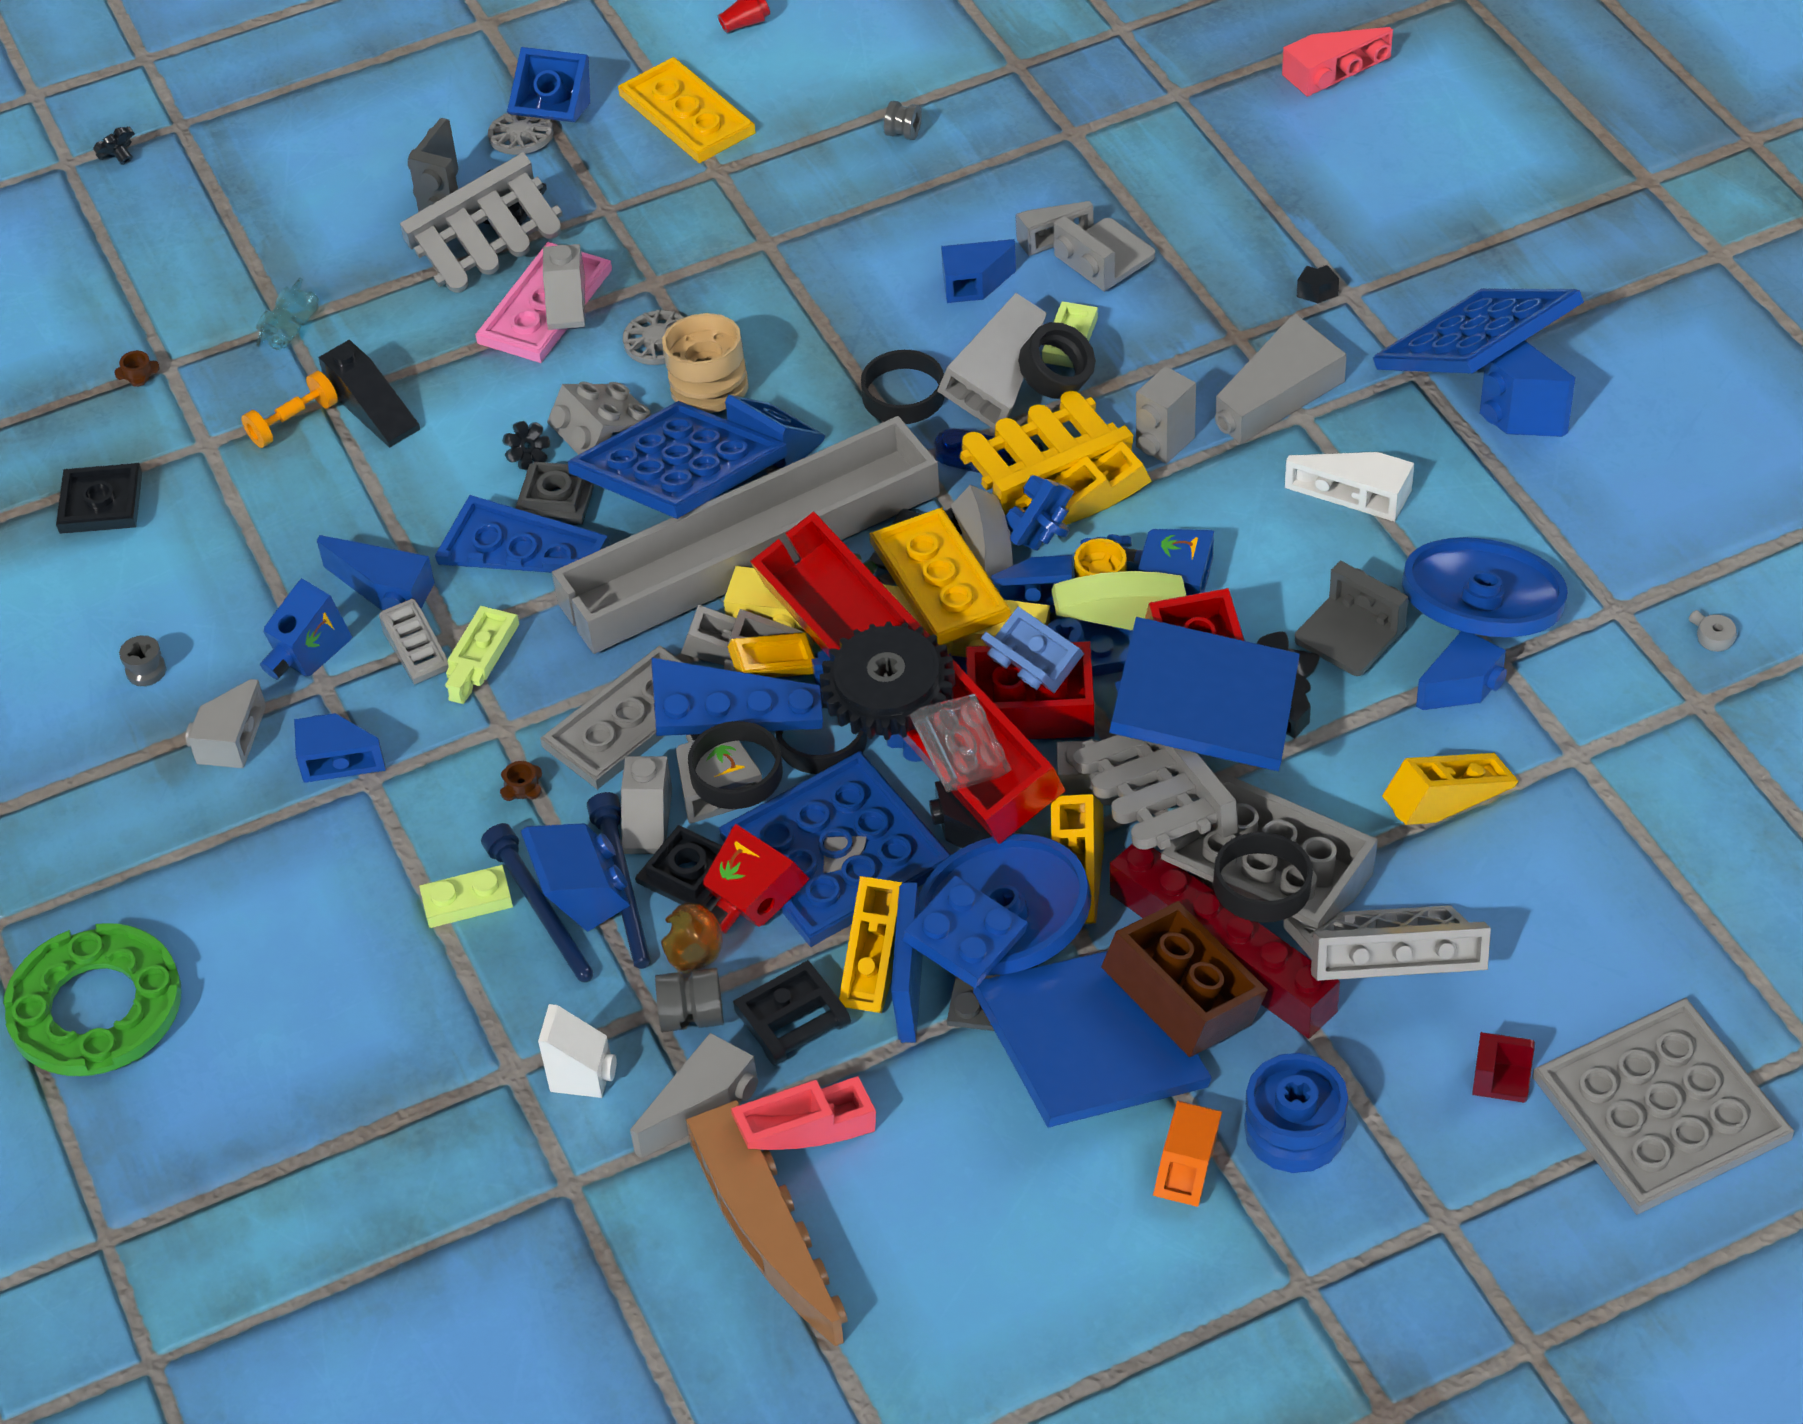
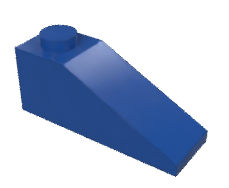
[317,535,435,610]

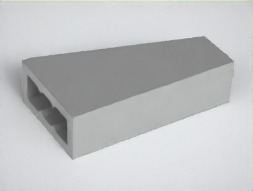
[937,293,1047,430]
[1215,314,1347,444]

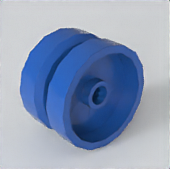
[1244,1053,1348,1173]

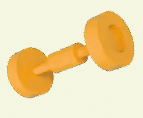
[241,370,338,448]

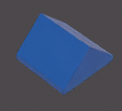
[507,47,590,122]
[725,394,826,469]

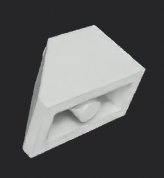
[538,1004,617,1098]

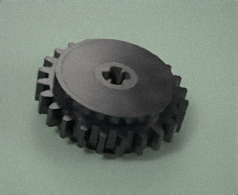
[820,622,956,740]

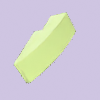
[1051,571,1186,630]

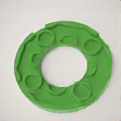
[3,923,182,1076]

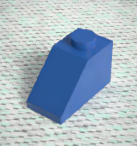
[991,555,1074,613]
[1416,631,1507,710]
[294,713,386,783]

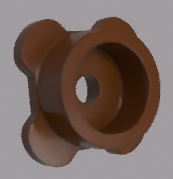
[114,350,160,387]
[500,761,542,801]

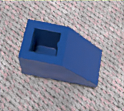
[941,239,1016,303]

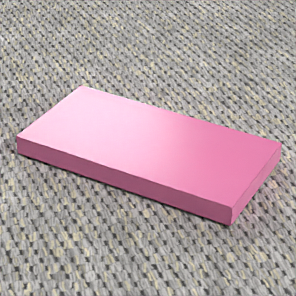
[475,242,612,363]

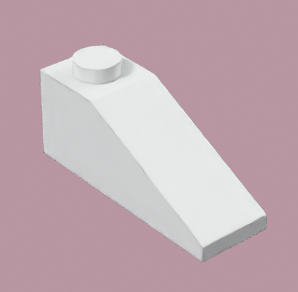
[1285,452,1414,522]

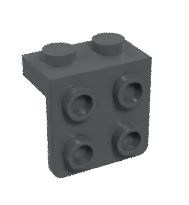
[408,118,458,212]
[1295,560,1409,676]

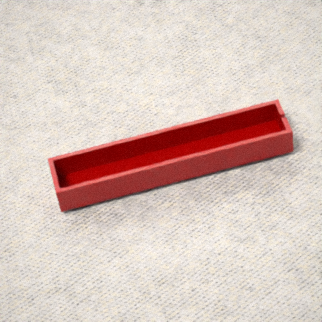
[750,511,1066,844]

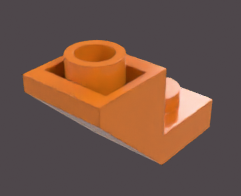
[1153,1100,1223,1207]

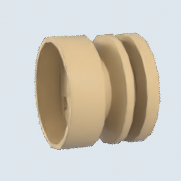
[662,313,749,413]

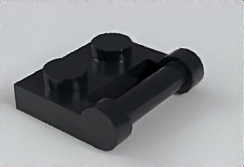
[733,960,851,1065]

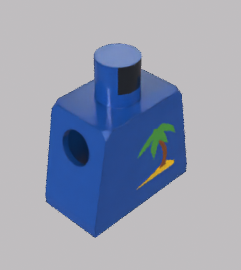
[1122,529,1214,596]
[260,578,353,680]

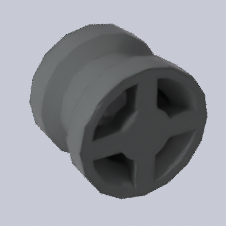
[884,101,922,140]
[119,635,166,686]

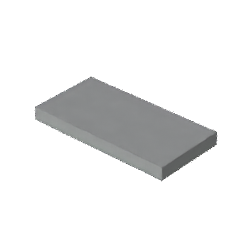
[540,645,684,790]

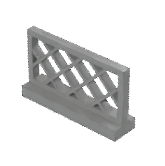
[1284,905,1491,981]

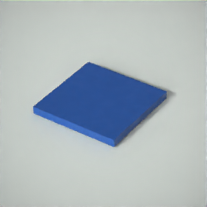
[1373,288,1584,374]
[567,401,788,519]
[1109,617,1300,771]
[719,751,951,947]
[973,951,1212,1128]

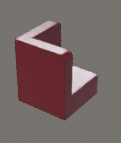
[1472,1032,1535,1103]

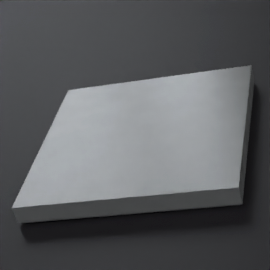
[1533,998,1794,1215]

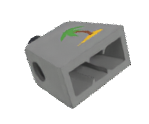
[676,734,765,824]

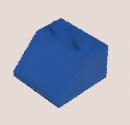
[1479,340,1576,437]
[521,823,630,932]

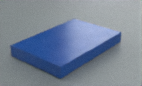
[891,883,923,1043]

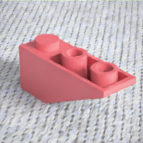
[1282,27,1393,97]

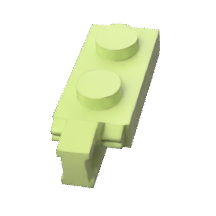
[445,606,519,704]

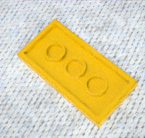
[618,57,756,163]
[869,507,1011,645]

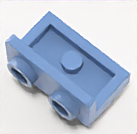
[981,606,1084,693]

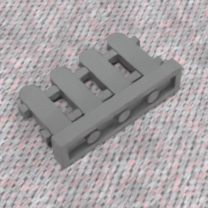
[400,152,562,293]
[1073,735,1238,850]

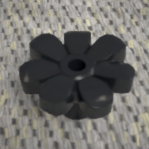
[93,127,135,165]
[502,421,550,470]

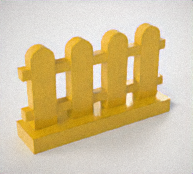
[960,391,1134,515]

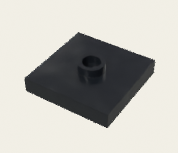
[56,463,142,534]

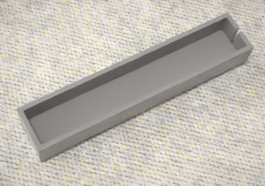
[552,416,940,654]

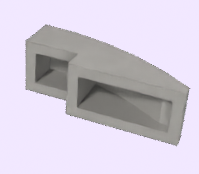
[950,485,1013,580]
[681,605,814,665]

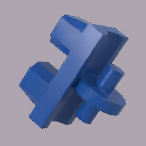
[1005,475,1075,551]

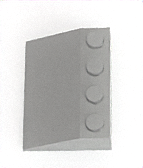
[1161,773,1378,929]

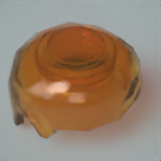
[661,903,723,974]

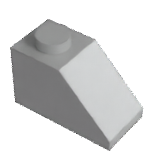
[543,244,585,330]
[186,679,266,768]
[621,756,672,854]

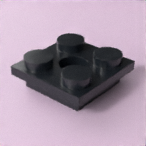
[635,825,722,913]

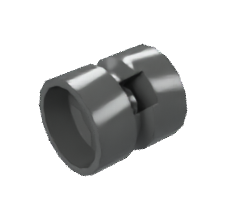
[655,968,724,1032]

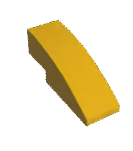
[1024,441,1152,525]

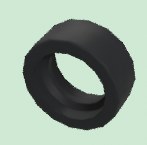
[1018,322,1096,399]

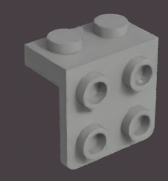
[1053,216,1155,292]
[547,382,651,455]

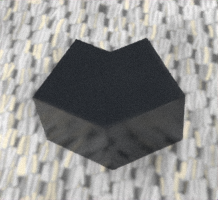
[1297,265,1339,303]
[1286,687,1311,739]

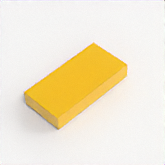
[727,632,815,678]

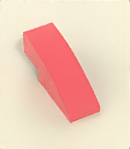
[731,1076,876,1150]

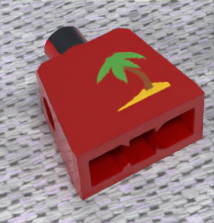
[703,824,809,934]

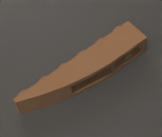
[686,1100,848,1346]

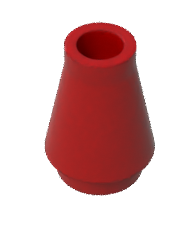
[717,0,770,33]

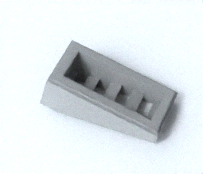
[1016,201,1094,256]
[379,599,448,685]

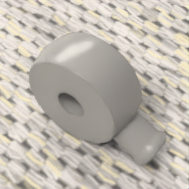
[1689,610,1737,652]

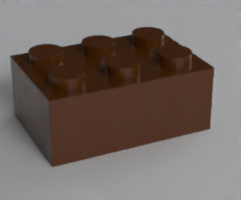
[1101,901,1268,1057]

